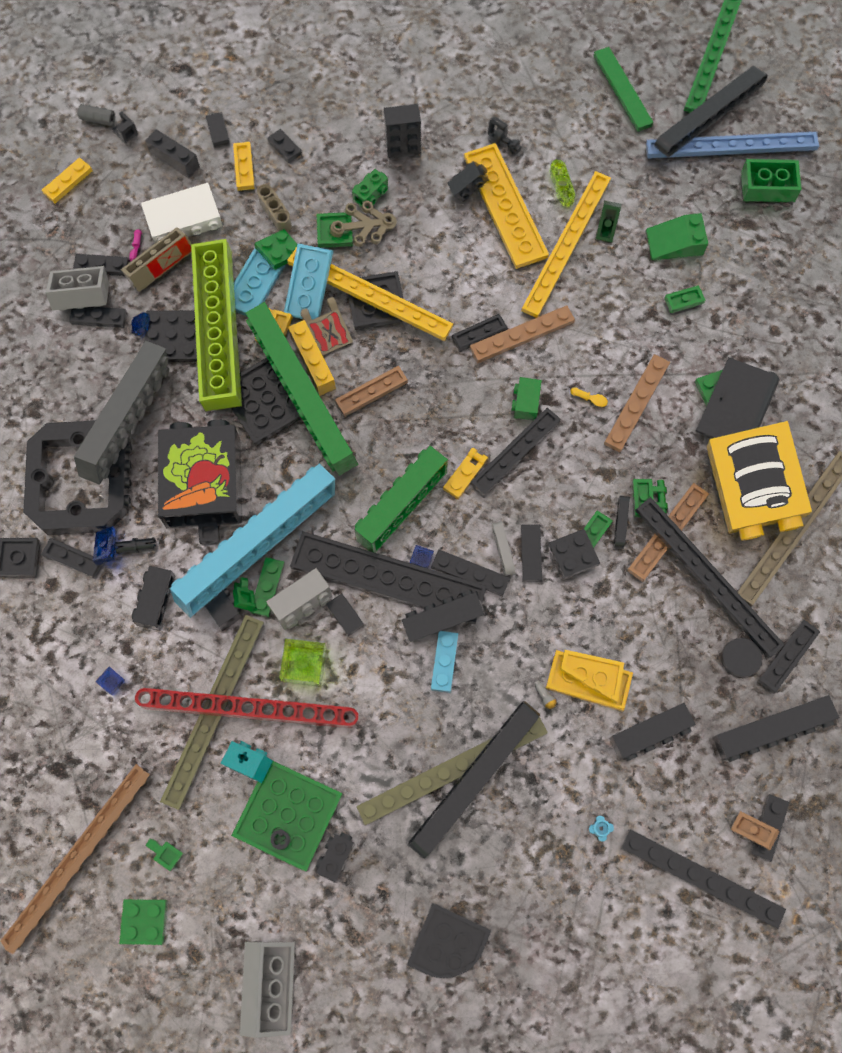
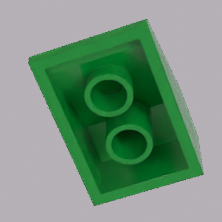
[646,213,709,261]

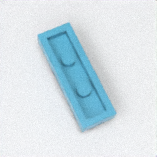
[431,631,458,693]

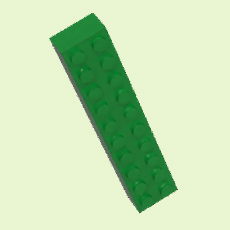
[245,302,359,476]

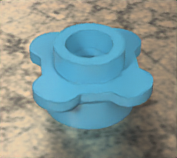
[589,816,614,841]

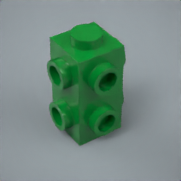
[352,169,388,209]

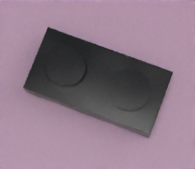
[267,128,302,163]

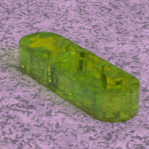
[550,159,576,206]

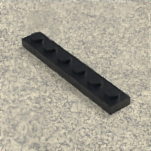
[470,407,561,496]

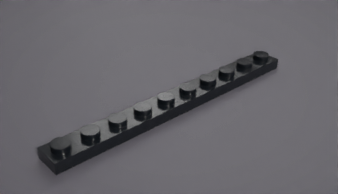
[635,497,785,658]

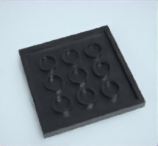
[231,358,302,446]

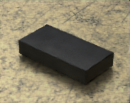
[206,112,230,147]
[326,593,364,636]

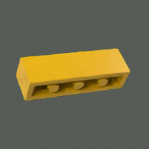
[288,320,336,396]

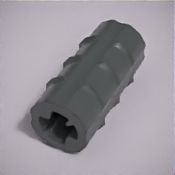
[77,104,116,126]

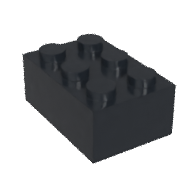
[383,104,421,158]

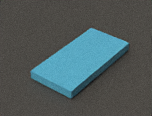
[284,243,333,320]
[234,248,286,316]

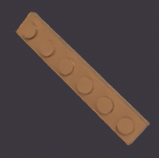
[470,305,575,364]
[604,354,670,453]
[627,483,709,582]

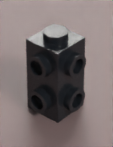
[447,161,489,201]
[315,832,355,883]

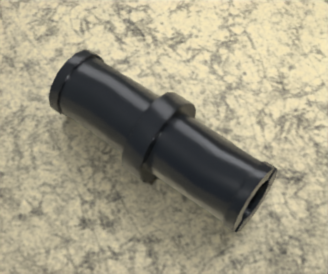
[115,537,157,554]

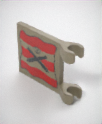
[300,297,353,356]

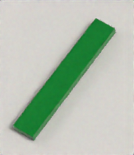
[593,47,654,132]

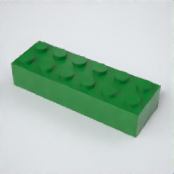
[354,446,448,553]

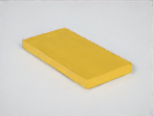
[546,650,633,712]

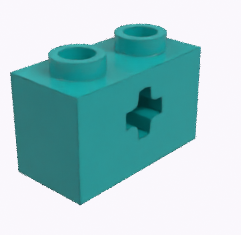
[221,741,273,783]

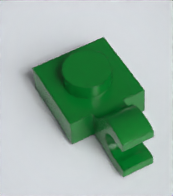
[233,577,256,611]
[145,838,184,872]

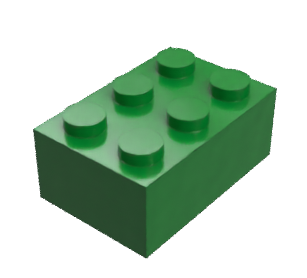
[741,159,801,202]

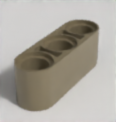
[257,184,292,232]

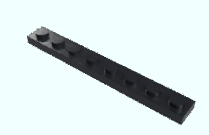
[621,829,786,929]

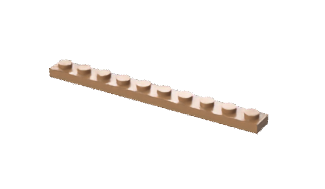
[0,764,150,954]

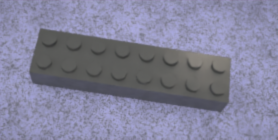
[74,341,170,485]

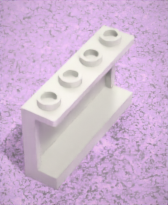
[141,183,223,243]

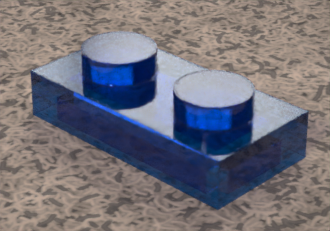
[93,526,117,566]

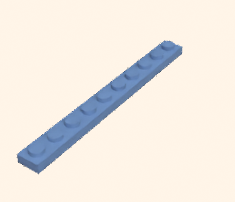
[646,132,819,158]

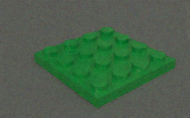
[231,761,343,872]

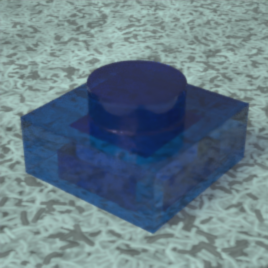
[131,312,150,336]
[410,545,434,569]
[95,667,125,695]

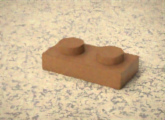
[731,811,780,850]

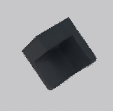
[112,111,138,143]

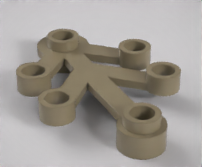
[330,201,397,247]

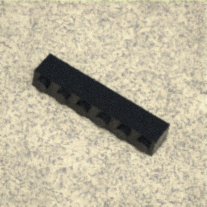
[712,695,840,762]

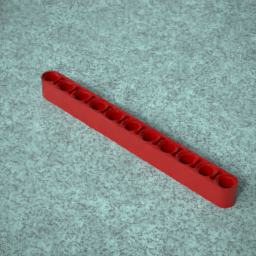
[135,688,359,728]

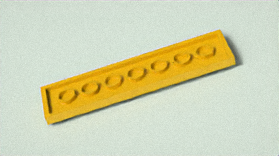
[464,143,549,269]

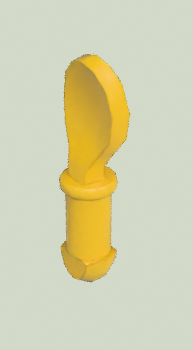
[570,387,608,407]

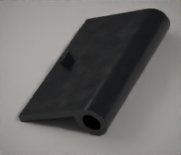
[695,357,780,438]

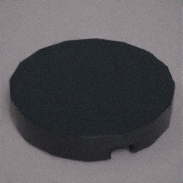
[722,638,763,678]

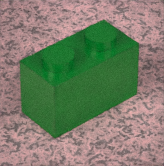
[511,377,542,421]

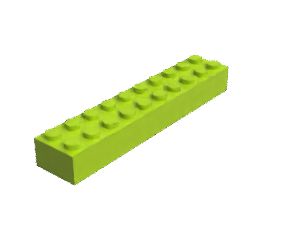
[191,239,242,412]

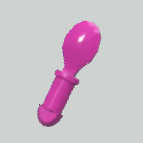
[129,229,142,262]

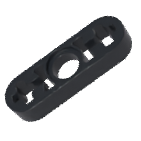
[613,495,630,549]

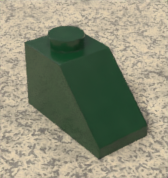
[595,200,621,243]

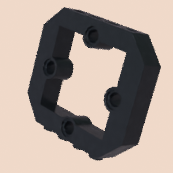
[23,420,132,535]

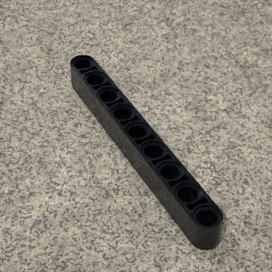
[654,66,768,157]
[408,700,540,859]

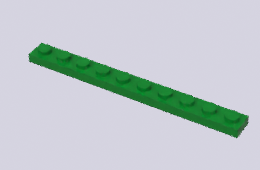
[684,0,742,113]

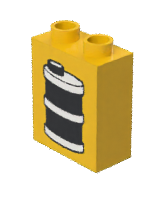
[707,421,812,541]

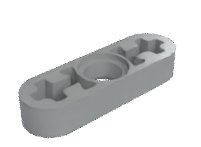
[492,521,515,576]

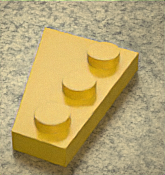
[561,650,624,703]

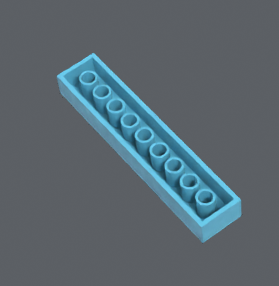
[170,463,335,618]

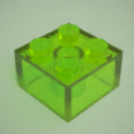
[279,638,327,687]

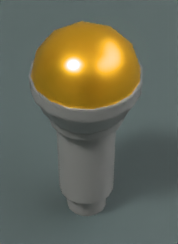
[534,680,557,709]

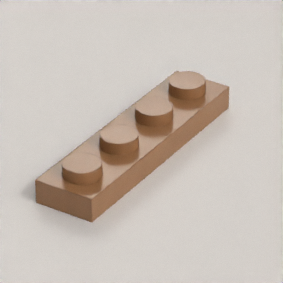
[335,366,408,417]

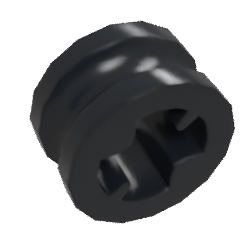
[270,830,290,850]

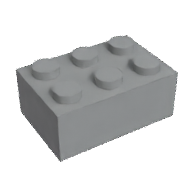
[46,266,109,310]
[266,568,332,630]

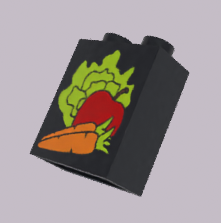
[158,419,242,529]

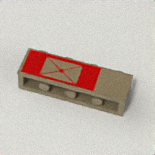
[121,227,192,292]

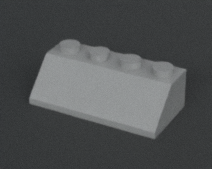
[240,942,295,1038]

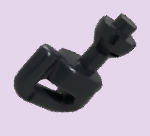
[487,117,522,153]

